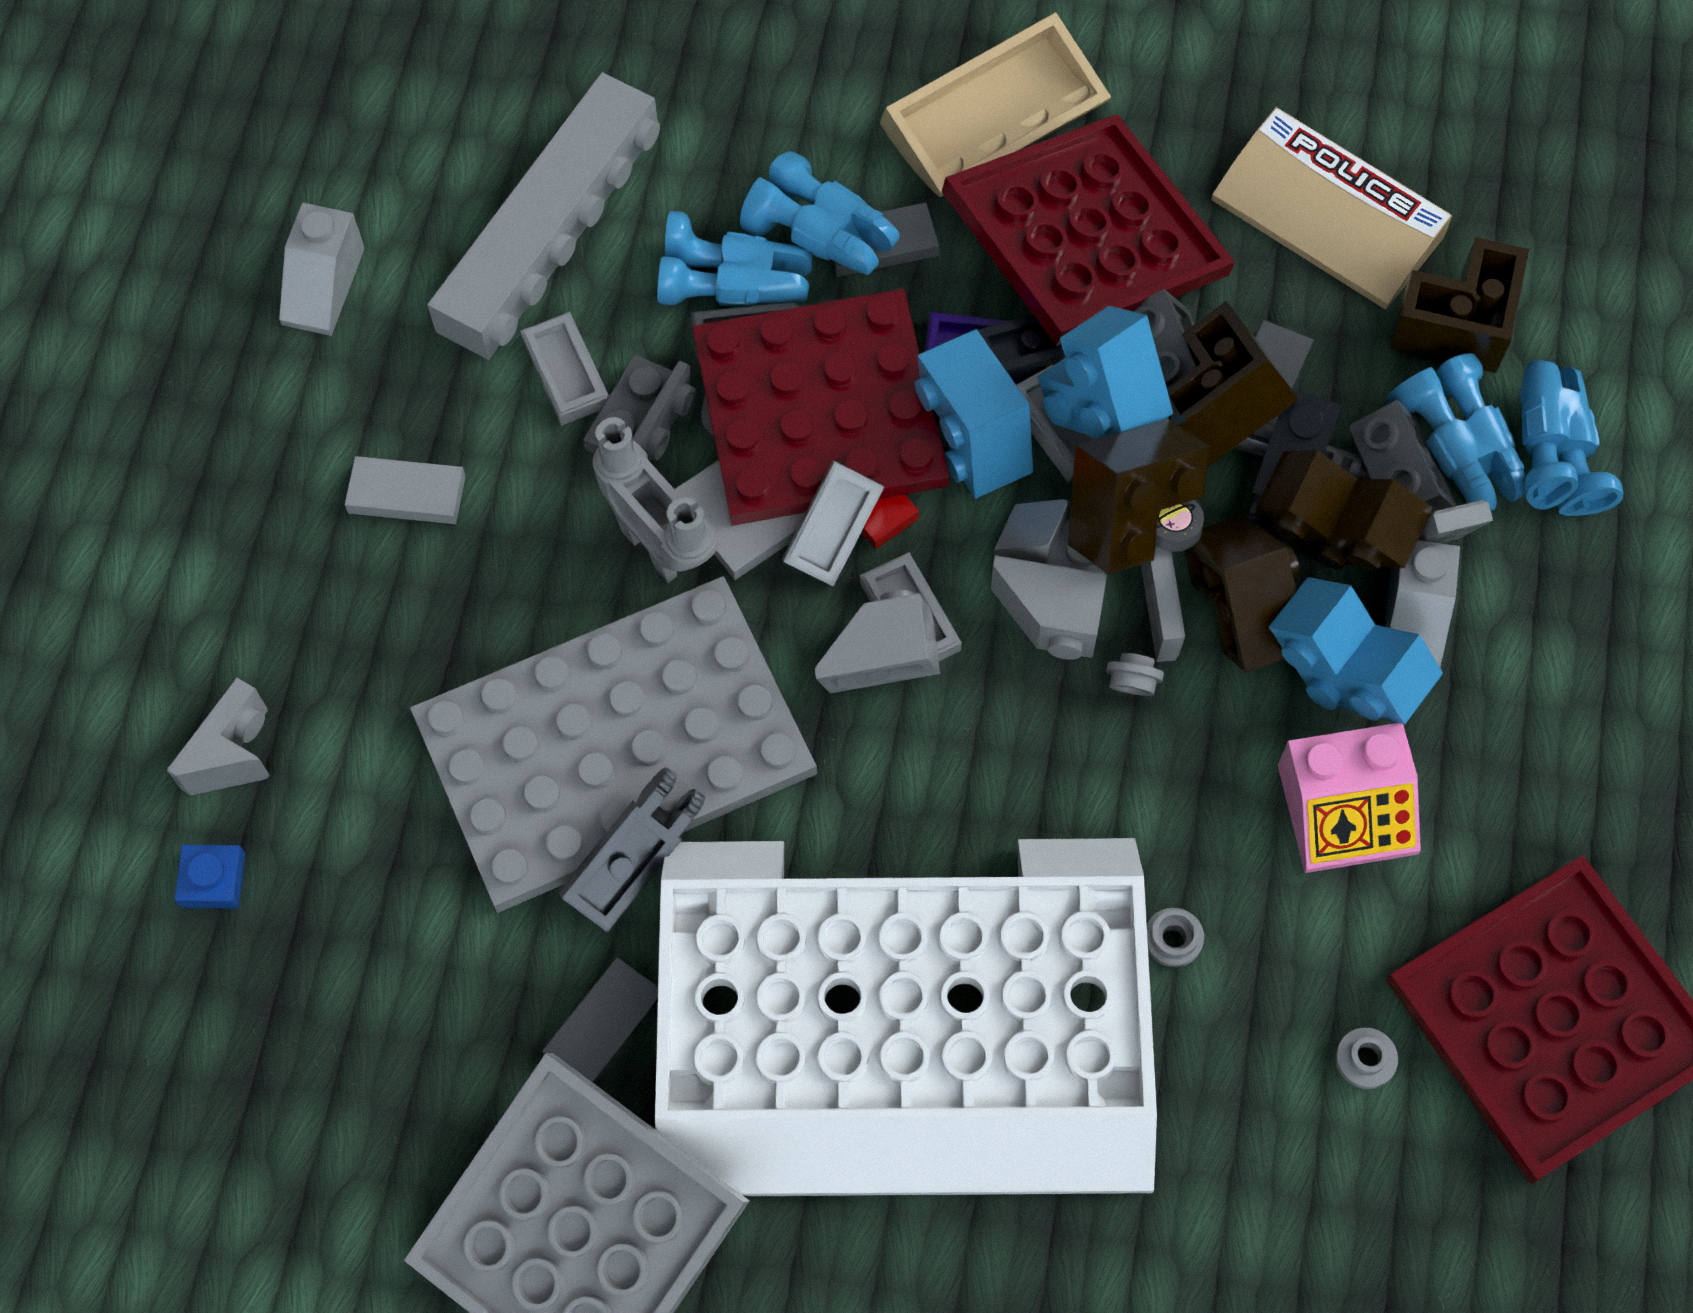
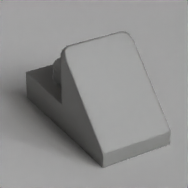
[994,499,1106,574]
[167,678,270,796]

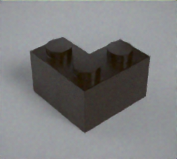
[1390,237,1529,373]
[1167,301,1299,466]
[1068,419,1209,575]
[1255,450,1433,572]
[1184,515,1299,673]

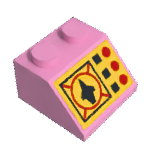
[1278,723,1421,873]

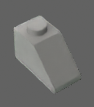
[279,203,365,336]
[1384,540,1460,667]
[991,555,1107,660]
[815,590,940,693]

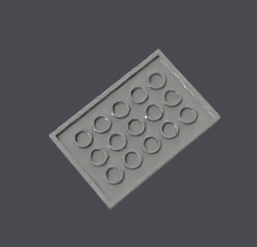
[410,576,817,913]

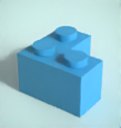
[1038,306,1173,438]
[914,329,1033,499]
[1269,577,1443,725]

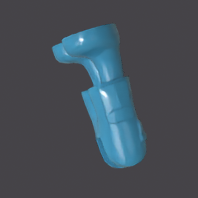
[740,151,900,275]
[657,211,813,307]
[1386,353,1526,511]
[1520,359,1624,516]

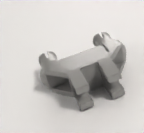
[593,417,717,583]

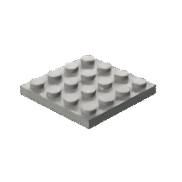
[404,1053,749,1313]

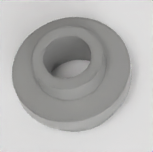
[1106,653,1164,696]
[1147,908,1204,967]
[1336,1028,1398,1089]

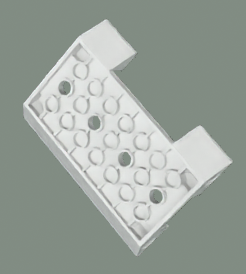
[655,838,1157,1196]

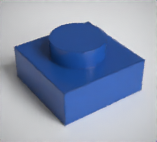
[175,845,245,908]

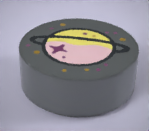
[1156,500,1204,552]

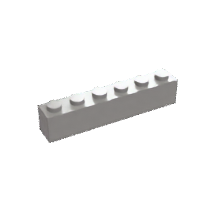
[427,72,660,360]

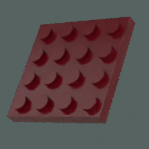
[941,114,1235,346]
[692,289,949,526]
[1386,855,1693,1185]

